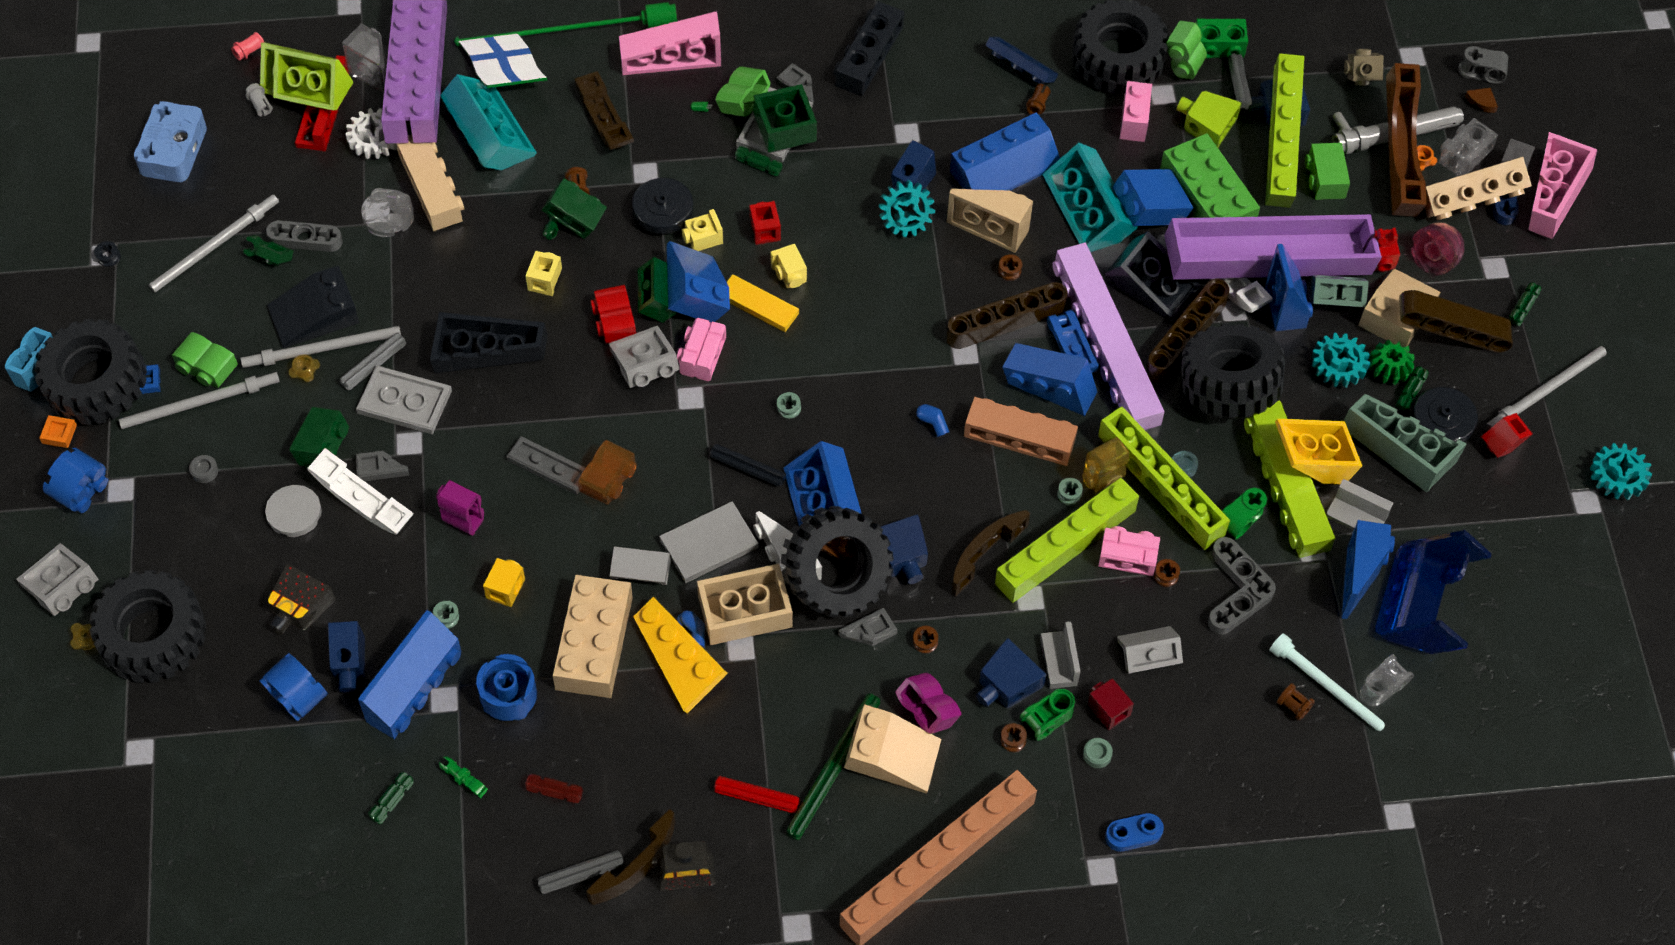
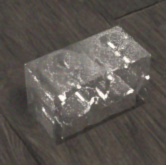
[1439,118,1498,176]

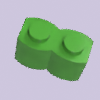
[1166,21,1207,79]
[716,67,771,117]
[172,332,238,388]

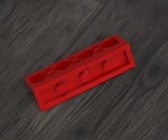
[295,55,350,151]

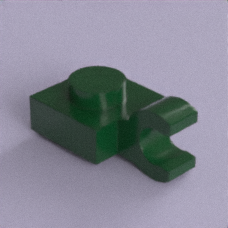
[243,235,294,265]

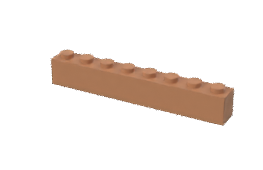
[840,770,1037,945]

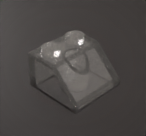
[342,23,387,95]

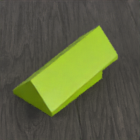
[260,42,353,111]

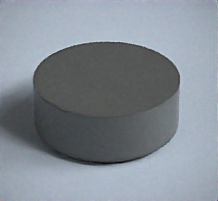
[189,455,218,483]

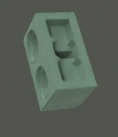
[1309,275,1369,307]

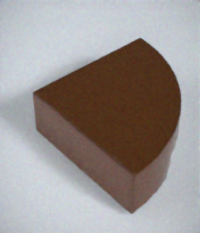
[1465,88,1498,113]

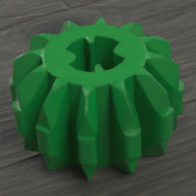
[1369,339,1414,386]

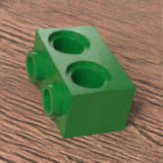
[1196,19,1248,58]

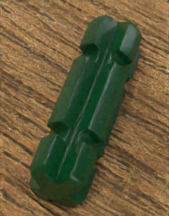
[735,146,783,176]
[1508,282,1542,326]
[1396,366,1429,412]
[368,772,414,825]

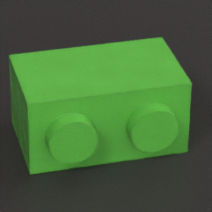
[1305,143,1350,200]

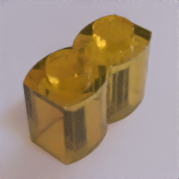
[1082,437,1129,492]

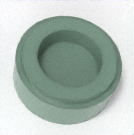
[1083,738,1113,768]

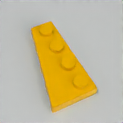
[633,597,728,714]

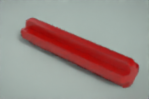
[714,776,799,813]

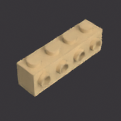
[396,134,464,231]
[1425,157,1532,220]

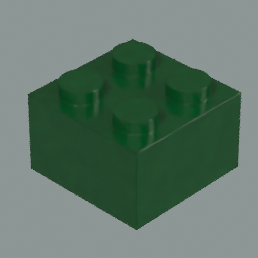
[754,84,817,153]

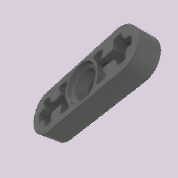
[266,220,343,252]

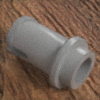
[245,83,273,116]

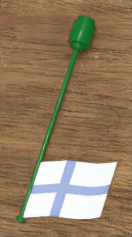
[454,2,677,88]

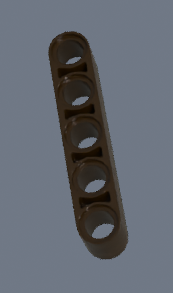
[1146,279,1230,383]
[946,282,1067,349]
[1399,290,1513,352]

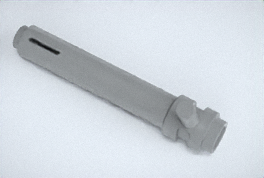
[1332,106,1464,155]

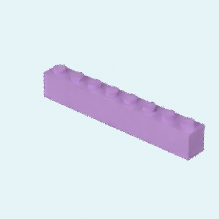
[1053,243,1164,430]

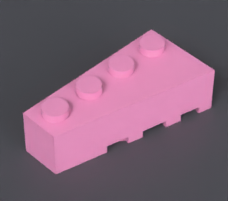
[619,11,721,75]
[1528,132,1597,239]

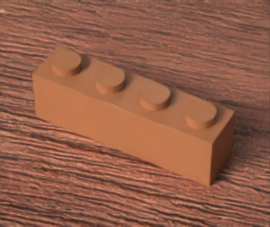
[964,397,1078,466]

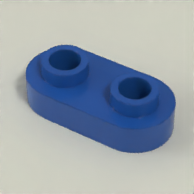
[1105,813,1164,852]

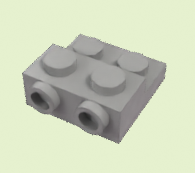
[609,326,680,388]
[16,543,99,616]

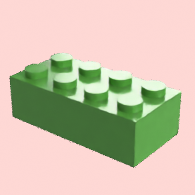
[1160,133,1260,218]

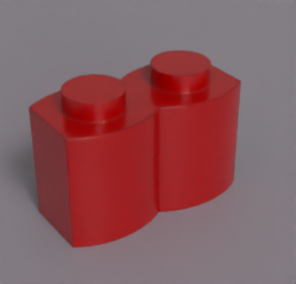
[590,285,636,343]

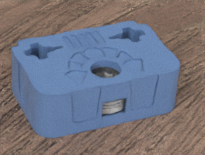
[134,101,207,182]

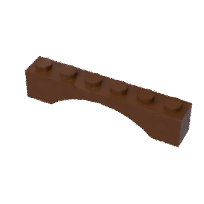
[1386,63,1427,217]

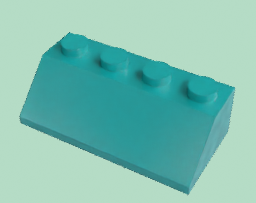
[440,74,537,170]
[1042,143,1138,252]

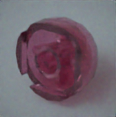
[1411,222,1465,276]

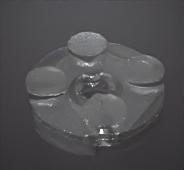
[361,188,414,237]

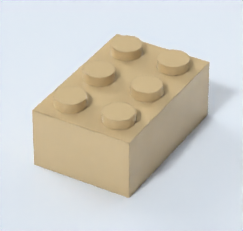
[697,564,792,645]

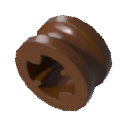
[998,254,1022,281]
[1154,559,1180,587]
[913,626,938,653]
[1001,723,1027,752]

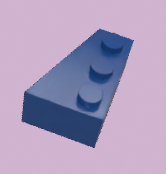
[1003,343,1097,416]

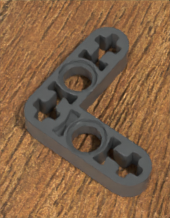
[1208,537,1276,635]

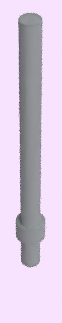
[148,194,279,293]
[241,326,401,368]
[1485,346,1607,431]
[119,372,280,429]

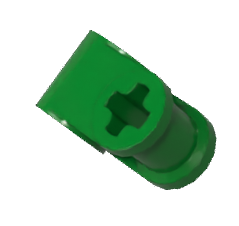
[1222,488,1267,540]
[1019,689,1075,741]

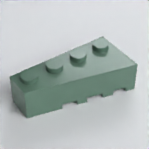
[1344,394,1466,492]

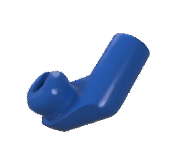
[916,404,949,437]
[677,611,706,648]

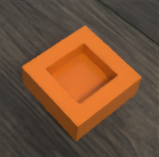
[39,415,77,448]

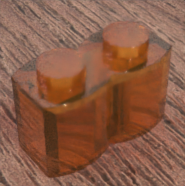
[578,440,637,505]

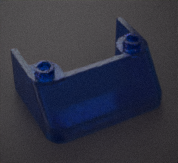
[1375,530,1492,654]

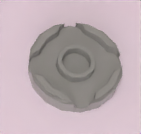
[265,485,322,537]

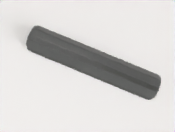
[1228,53,1252,110]
[339,333,406,390]
[537,850,624,894]

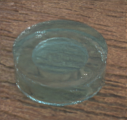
[1172,451,1198,478]

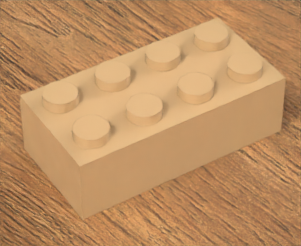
[553,575,633,698]

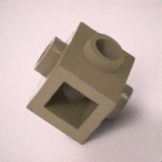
[1344,49,1384,85]

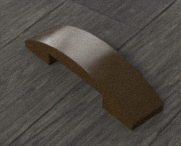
[574,71,634,150]
[951,510,1030,597]
[586,809,675,905]

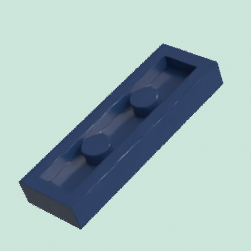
[986,37,1058,84]

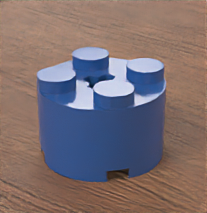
[43,447,108,513]
[259,653,328,721]
[476,654,537,721]

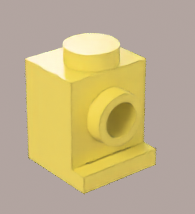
[682,209,723,251]
[771,244,807,289]
[526,251,562,296]

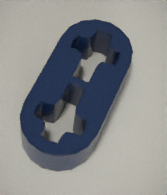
[1491,194,1519,225]

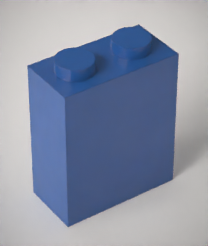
[1112,169,1193,226]

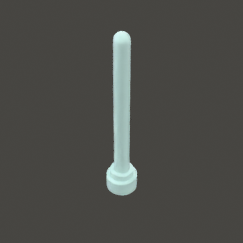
[1269,633,1385,731]

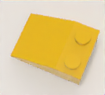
[1275,419,1362,484]

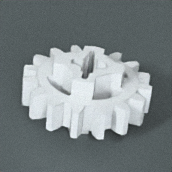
[346,108,397,159]

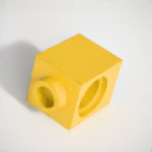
[483,558,525,607]

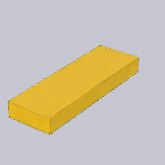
[727,274,799,332]

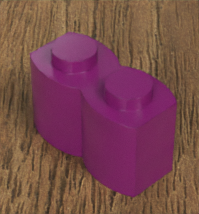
[436,480,484,536]
[896,673,961,734]

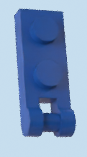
[1047,310,1099,373]

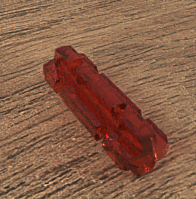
[526,774,583,803]

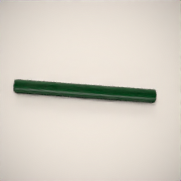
[786,693,880,840]

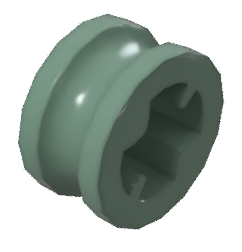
[777,392,801,419]
[1057,478,1083,506]
[433,601,459,629]

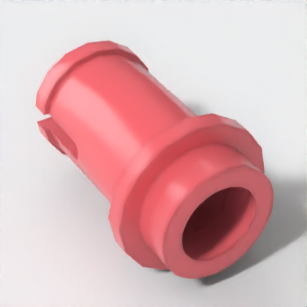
[231,32,264,61]

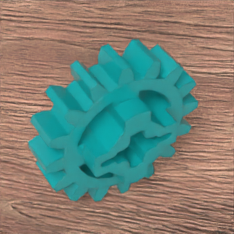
[878,180,935,237]
[1311,333,1370,388]
[1590,443,1652,500]

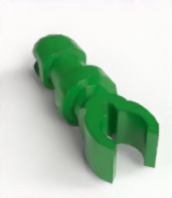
[439,756,488,798]

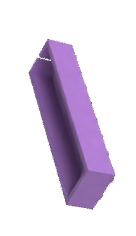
[381,0,447,144]
[1164,214,1382,280]

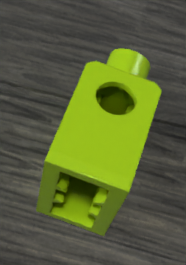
[1176,91,1241,148]

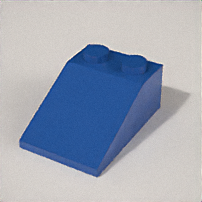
[667,241,730,323]
[1264,244,1313,331]
[1341,520,1395,619]

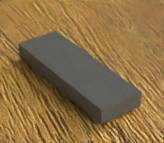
[507,436,591,495]

